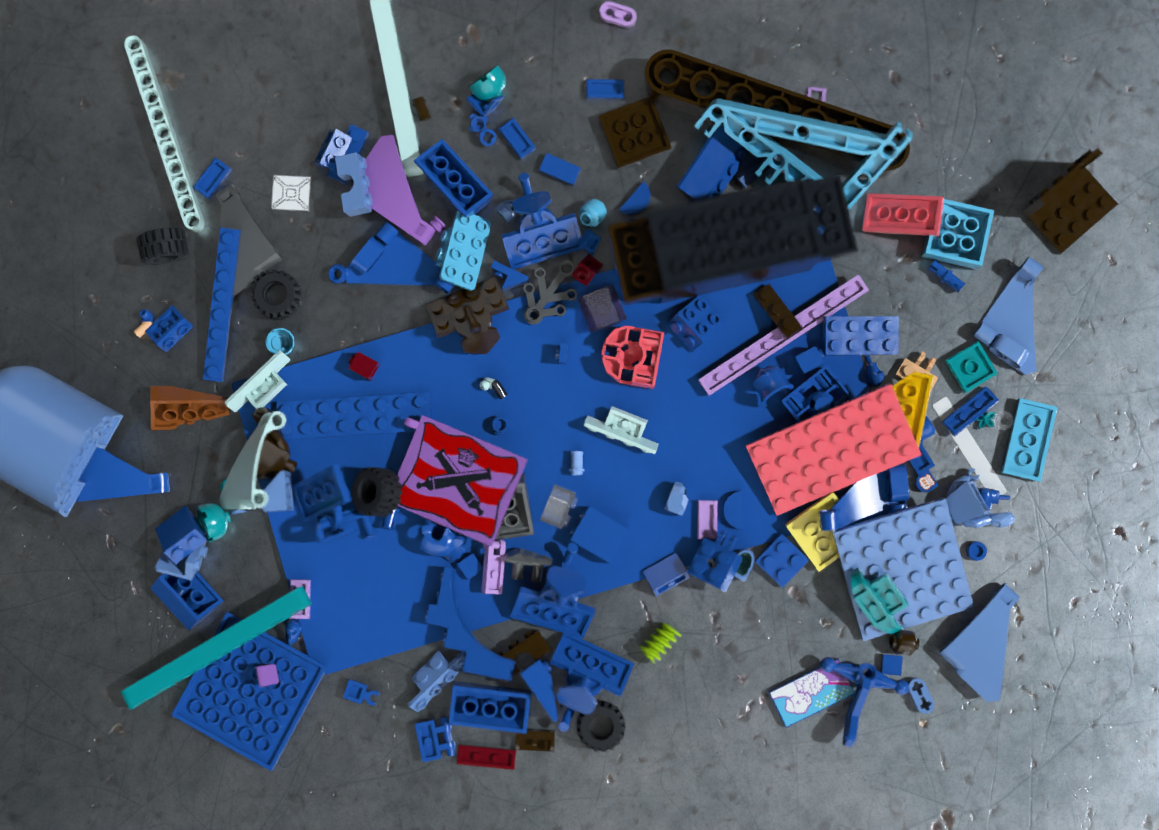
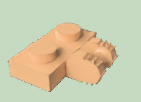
[895,351,938,390]

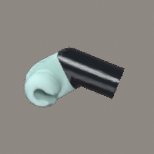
[480,377,508,399]

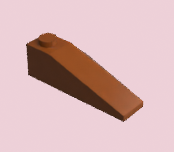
[150,386,229,430]

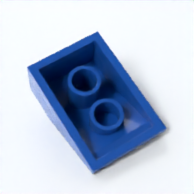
[520,658,558,723]

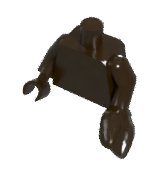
[252,407,298,480]

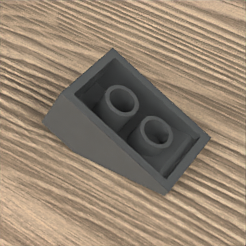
[496,473,534,540]

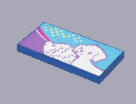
[769,658,855,728]

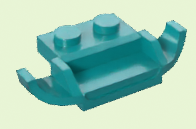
[851,567,909,634]

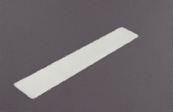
[933,397,1007,495]

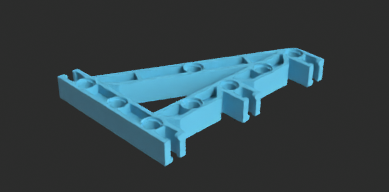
[694,99,913,214]

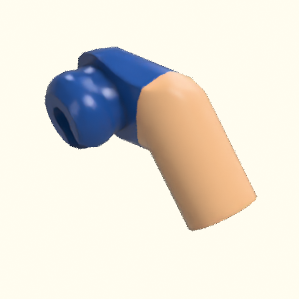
[134,309,153,338]

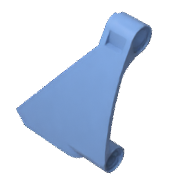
[973,257,1044,375]

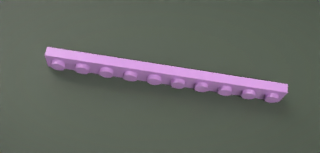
[698,274,869,396]

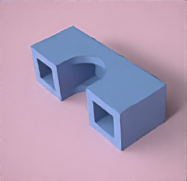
[335,152,373,217]

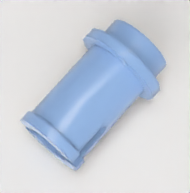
[569,451,584,476]

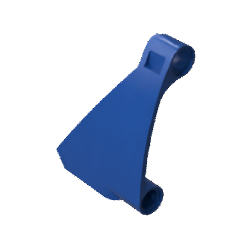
[346,221,455,294]
[75,447,170,502]
[819,463,909,531]

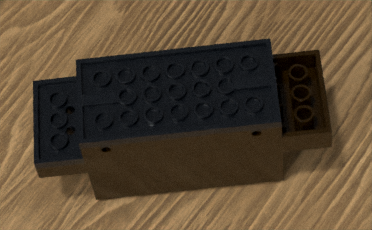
[608,175,858,305]

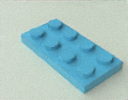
[1001,398,1058,482]

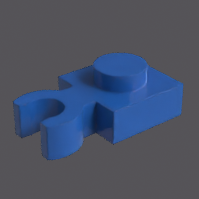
[343,679,380,706]

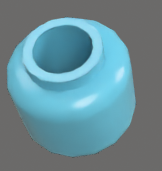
[578,199,607,227]

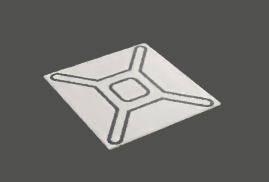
[272,175,310,211]

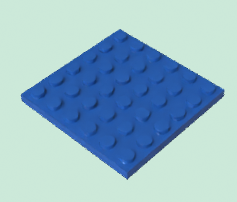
[171,612,328,771]

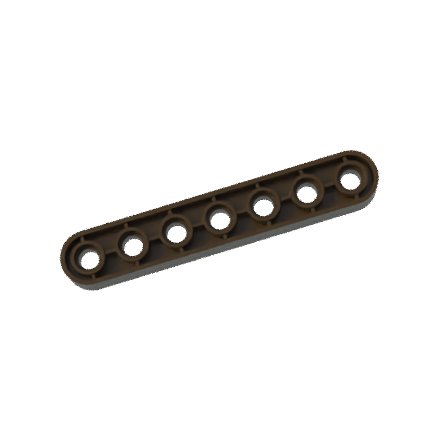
[644,49,910,179]

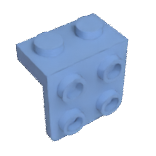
[155,542,208,580]

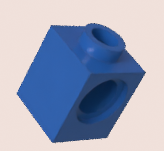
[793,346,825,375]

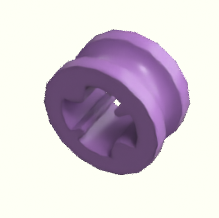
[428,215,447,234]

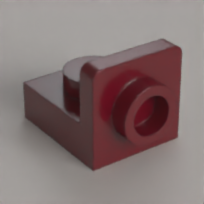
[572,254,604,286]

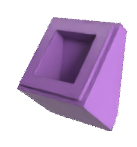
[256,664,279,687]

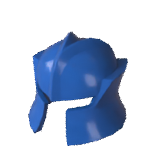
[752,366,794,407]

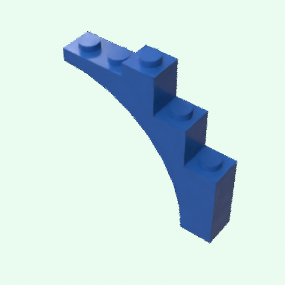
[424,567,516,681]

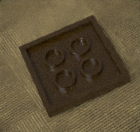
[598,96,672,170]

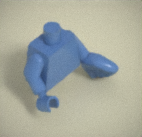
[946,468,1015,528]

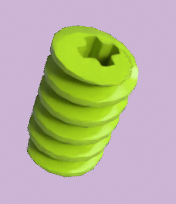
[639,622,682,664]

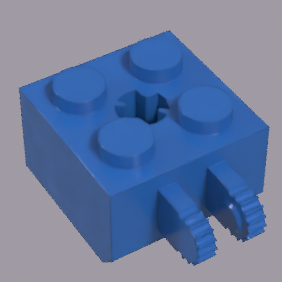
[687,530,742,592]

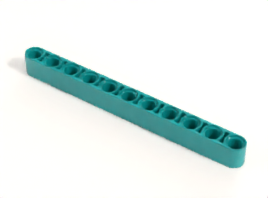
[120,586,312,710]

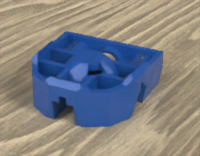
[780,365,850,422]

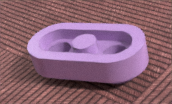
[600,1,636,28]

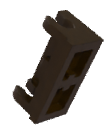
[515,729,555,752]

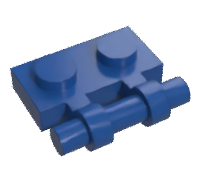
[415,716,456,762]

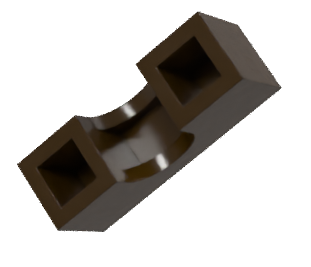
[498,630,552,683]

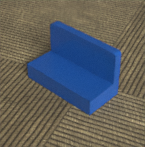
[643,553,690,597]

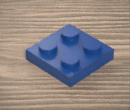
[754,533,809,588]

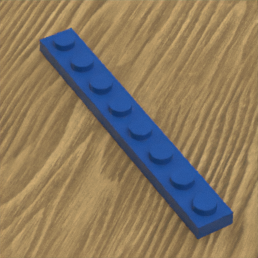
[203,227,241,382]

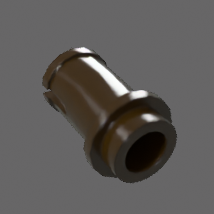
[412,96,431,122]

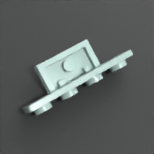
[224,350,290,412]
[584,406,659,454]

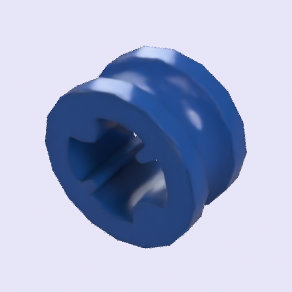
[479,129,496,146]

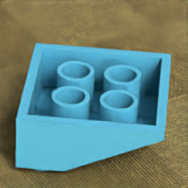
[921,199,994,270]

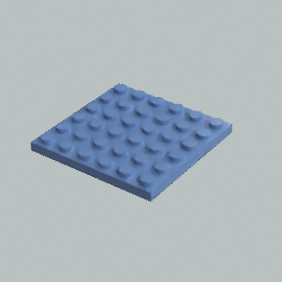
[832,497,974,641]

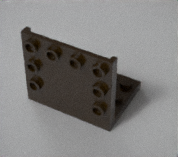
[1022,148,1118,254]

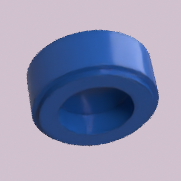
[966,541,987,561]

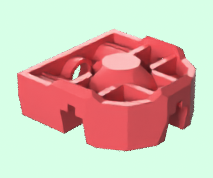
[601,326,664,389]

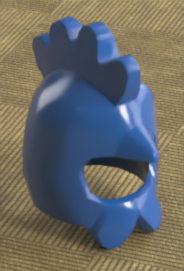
[420,519,466,561]

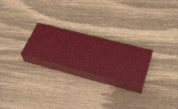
[457,744,517,770]

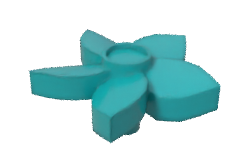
[976,412,996,430]

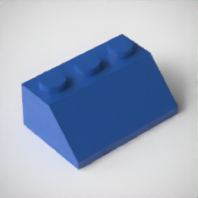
[150,571,224,631]

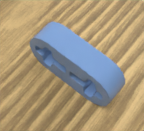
[908,678,934,714]

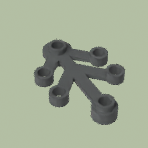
[523,260,577,325]

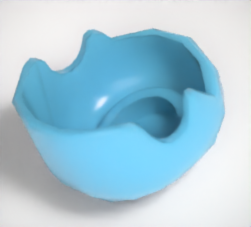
[265,328,295,355]

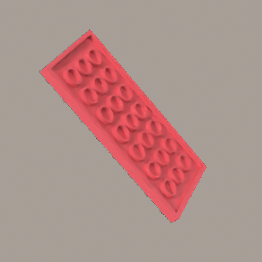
[746,383,921,516]

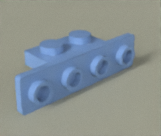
[408,651,466,712]

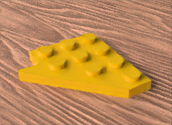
[892,372,934,448]

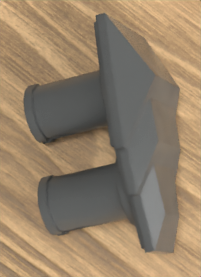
[504,548,552,582]

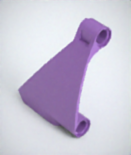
[348,135,436,245]

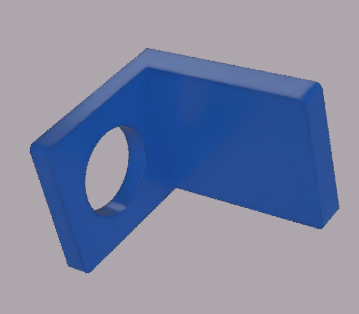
[466,94,504,117]

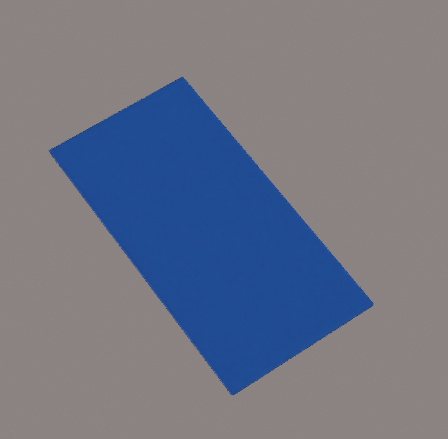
[231,211,872,675]

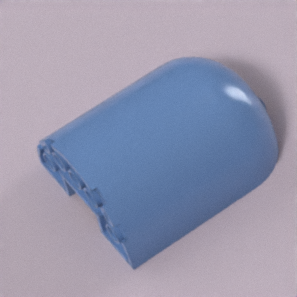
[0,365,124,517]

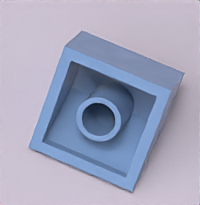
[261,471,294,512]

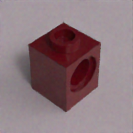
[348,352,380,381]

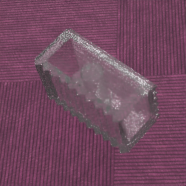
[540,484,578,529]

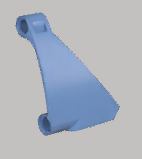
[939,583,1020,702]

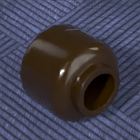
[889,630,920,656]

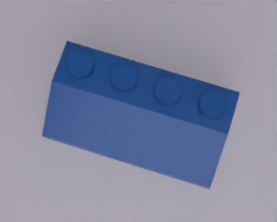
[676,124,750,203]
[414,139,493,217]
[449,682,532,734]

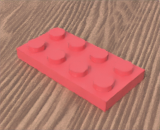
[862,193,944,236]

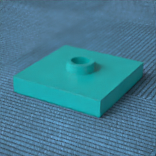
[945,341,998,394]

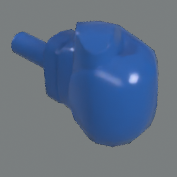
[865,355,884,387]
[979,488,1010,509]
[284,619,301,646]

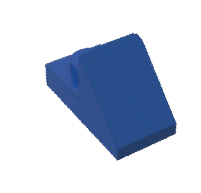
[491,260,529,292]

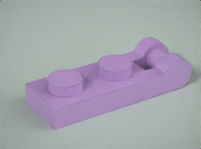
[481,539,506,594]

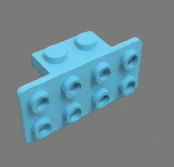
[436,210,491,291]

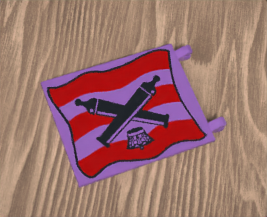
[397,415,528,546]

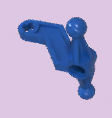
[820,657,909,748]

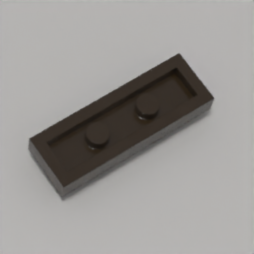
[753,284,803,340]

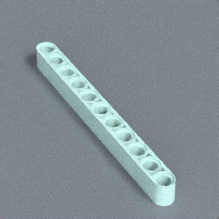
[370,0,424,177]
[124,35,205,233]

